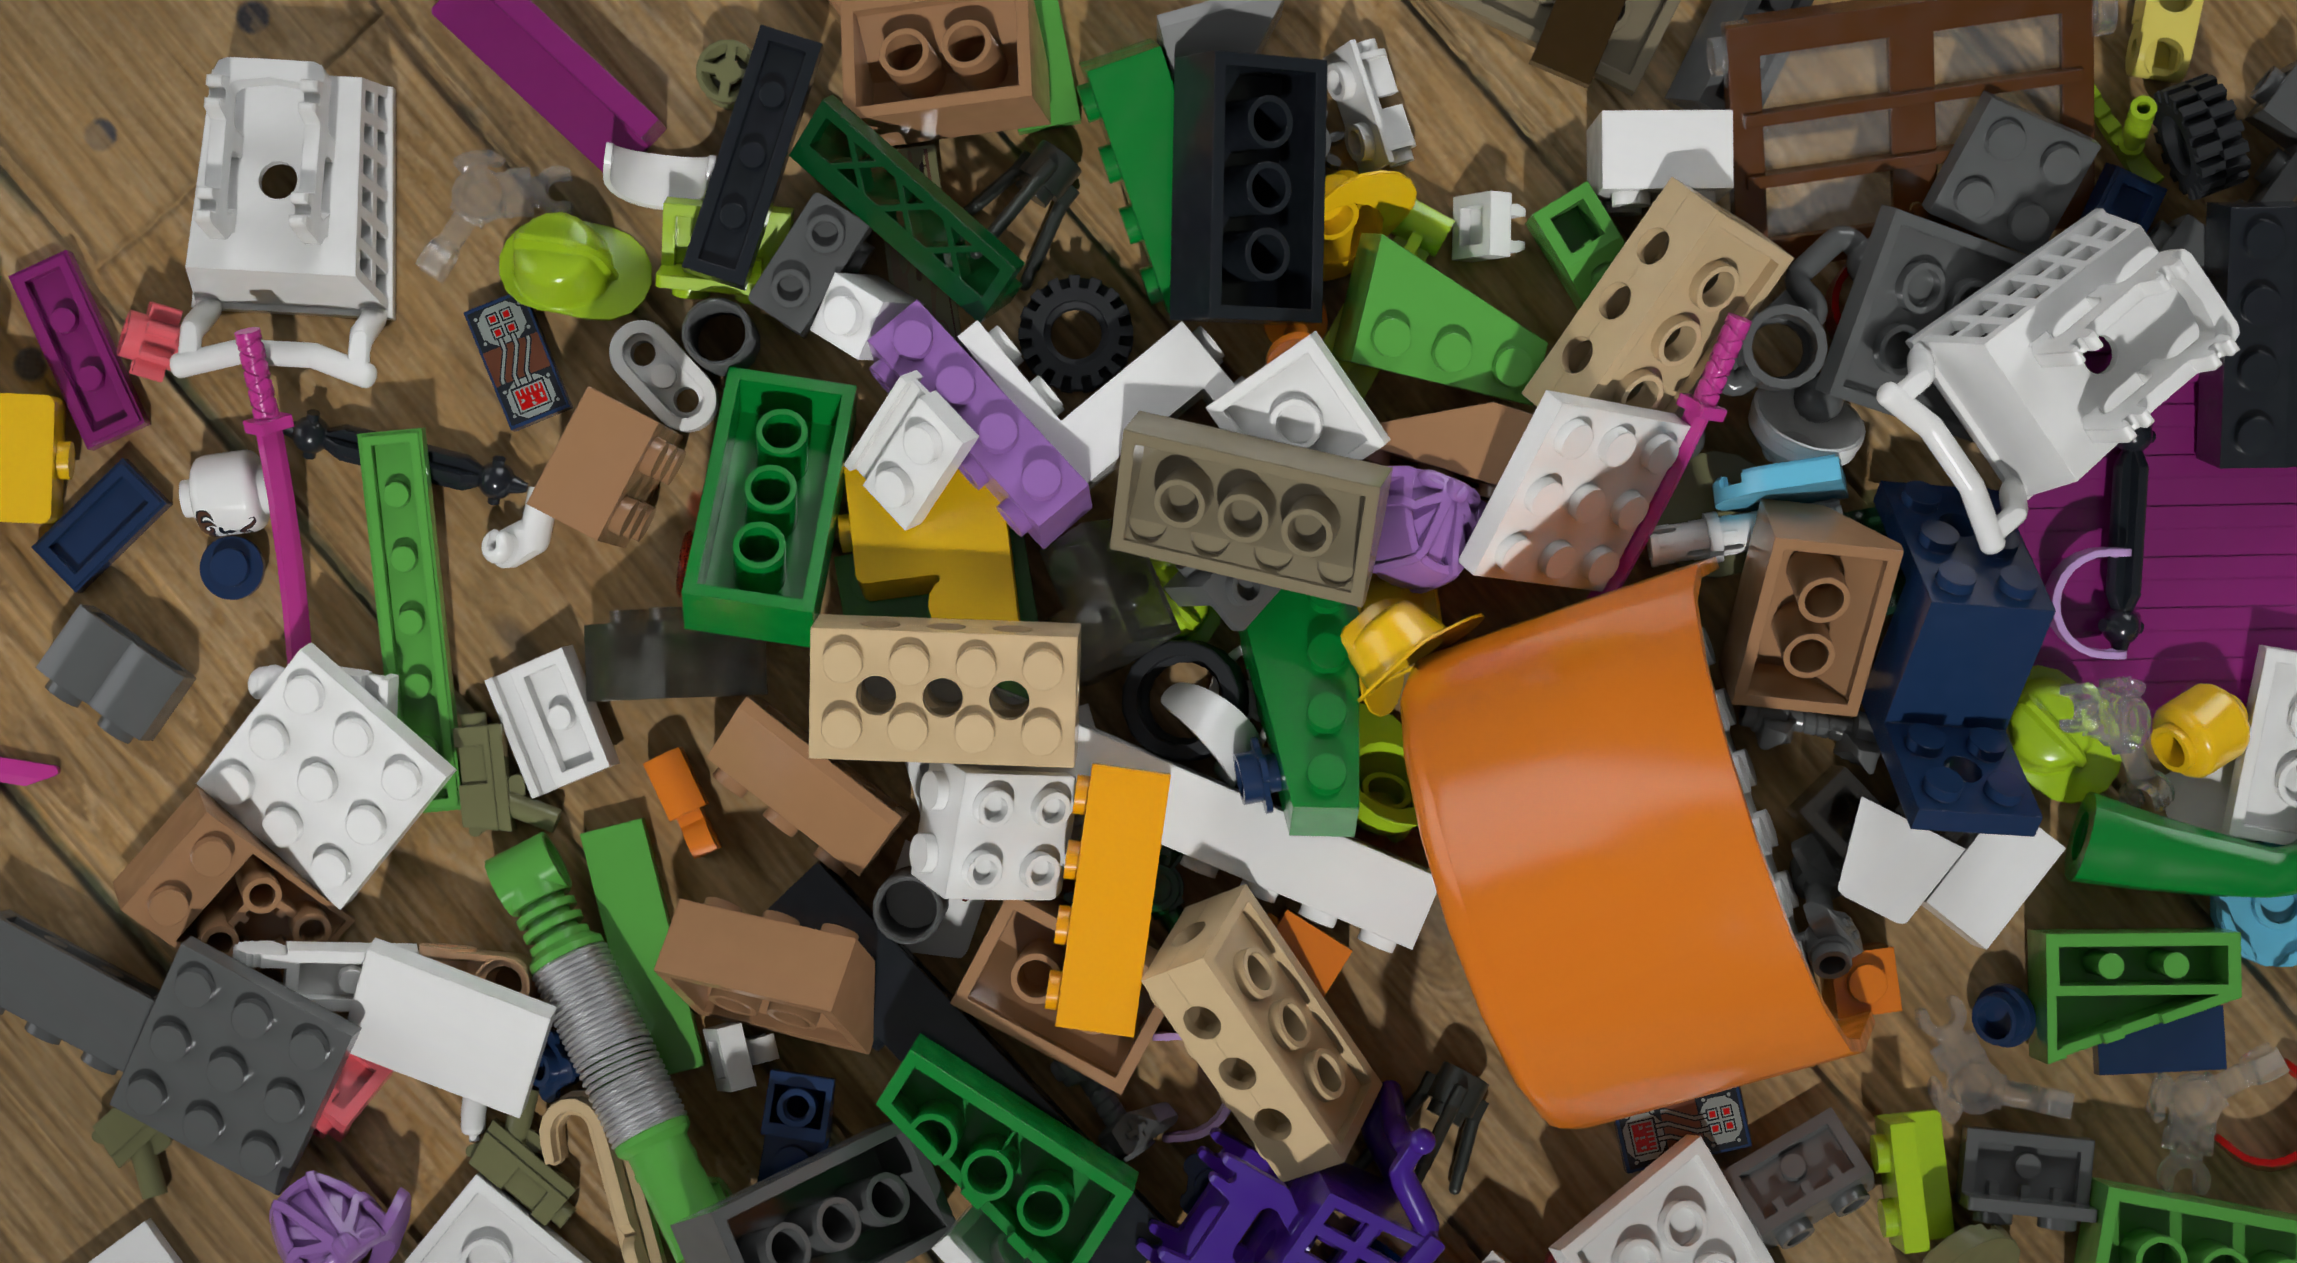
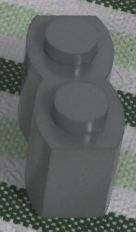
[36,604,196,744]

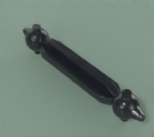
[283,409,529,505]
[2098,425,2156,651]

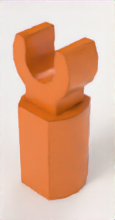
[643,747,722,859]

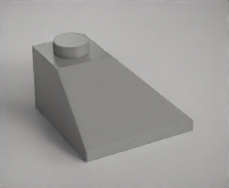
[1157,0,1285,84]

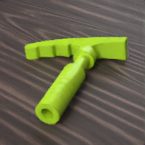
[2094,84,2164,185]

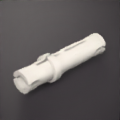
[1646,498,1843,568]

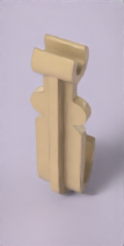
[539,1089,667,1263]

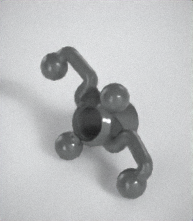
[1689,225,1869,461]

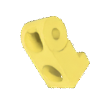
[2125,0,2204,84]

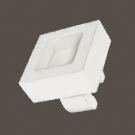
[1452,190,1526,262]
[703,1023,779,1092]

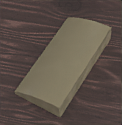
[1110,411,1393,607]

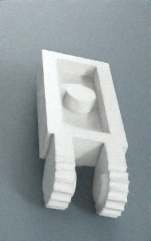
[233,940,419,1012]

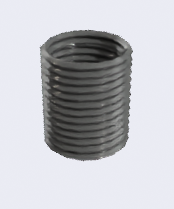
[682,298,760,376]
[873,866,949,944]

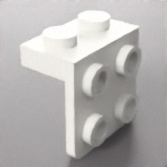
[909,763,1077,900]

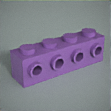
[867,300,1093,550]

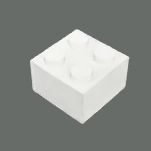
[1587,110,1734,217]

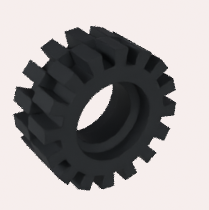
[2152,73,2251,200]
[1018,275,1133,393]

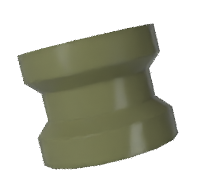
[696,40,752,110]

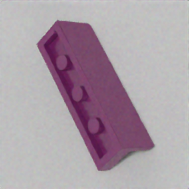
[431,0,667,172]

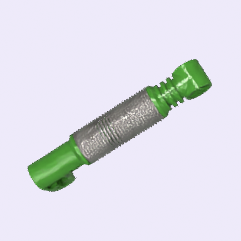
[484,831,733,1263]

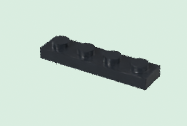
[682,25,824,291]

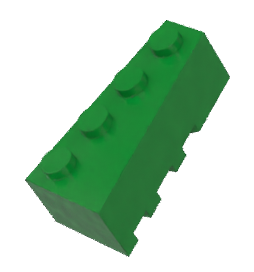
[1077,38,1174,316]
[1239,589,1359,837]
[876,1033,1139,1263]

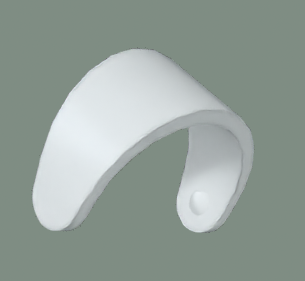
[603,142,716,210]
[1161,682,1262,787]

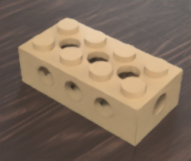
[1522,177,1794,418]
[809,614,1081,768]
[1141,884,1383,1183]

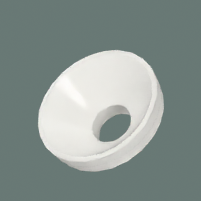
[1748,389,1866,466]

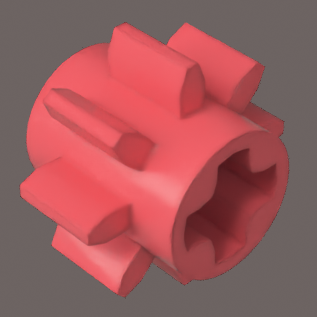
[117,302,183,383]

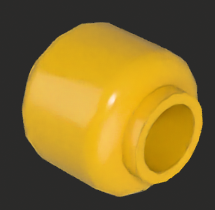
[2151,683,2250,778]

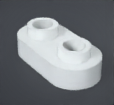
[609,320,719,433]

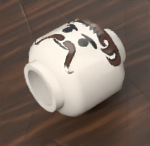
[179,450,270,537]

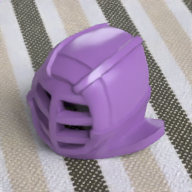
[1373,466,1487,594]
[269,1170,411,1263]

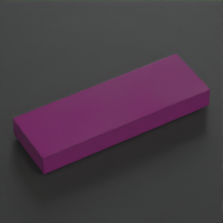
[8,250,151,451]

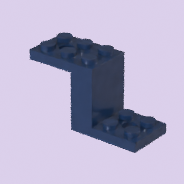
[1861,481,2056,837]

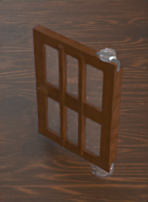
[1707,0,2118,268]

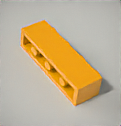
[1045,763,1171,1038]

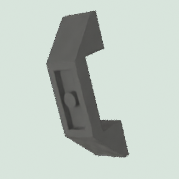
[2147,60,2297,270]

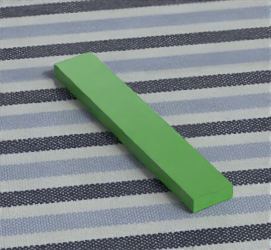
[357,427,462,813]

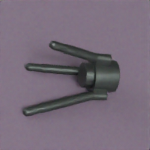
[963,140,1082,291]
[1352,1061,1489,1195]

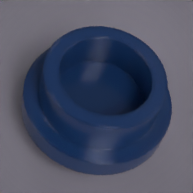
[200,536,266,600]
[1972,983,2036,1048]

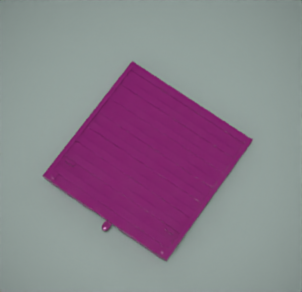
[2017,336,2297,734]

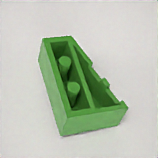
[1332,233,1548,406]
[2027,927,2242,1064]

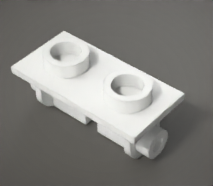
[1323,38,1416,174]

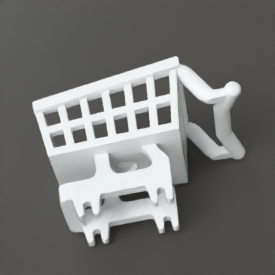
[170,57,396,388]
[1876,208,2240,554]

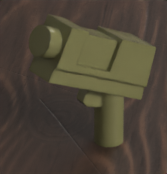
[452,712,562,837]
[466,1088,579,1229]
[92,1107,173,1200]

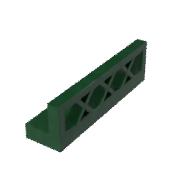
[789,94,1025,323]

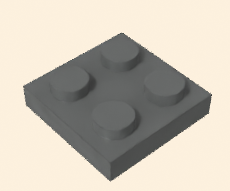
[1922,90,2101,255]

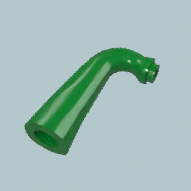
[2064,791,2297,898]

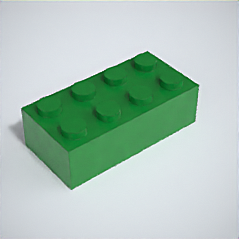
[681,366,857,648]

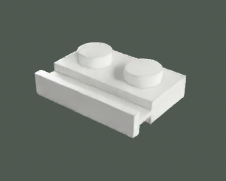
[844,370,979,531]
[484,645,620,799]

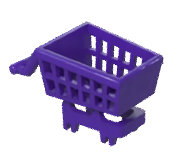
[1135,1080,1445,1263]

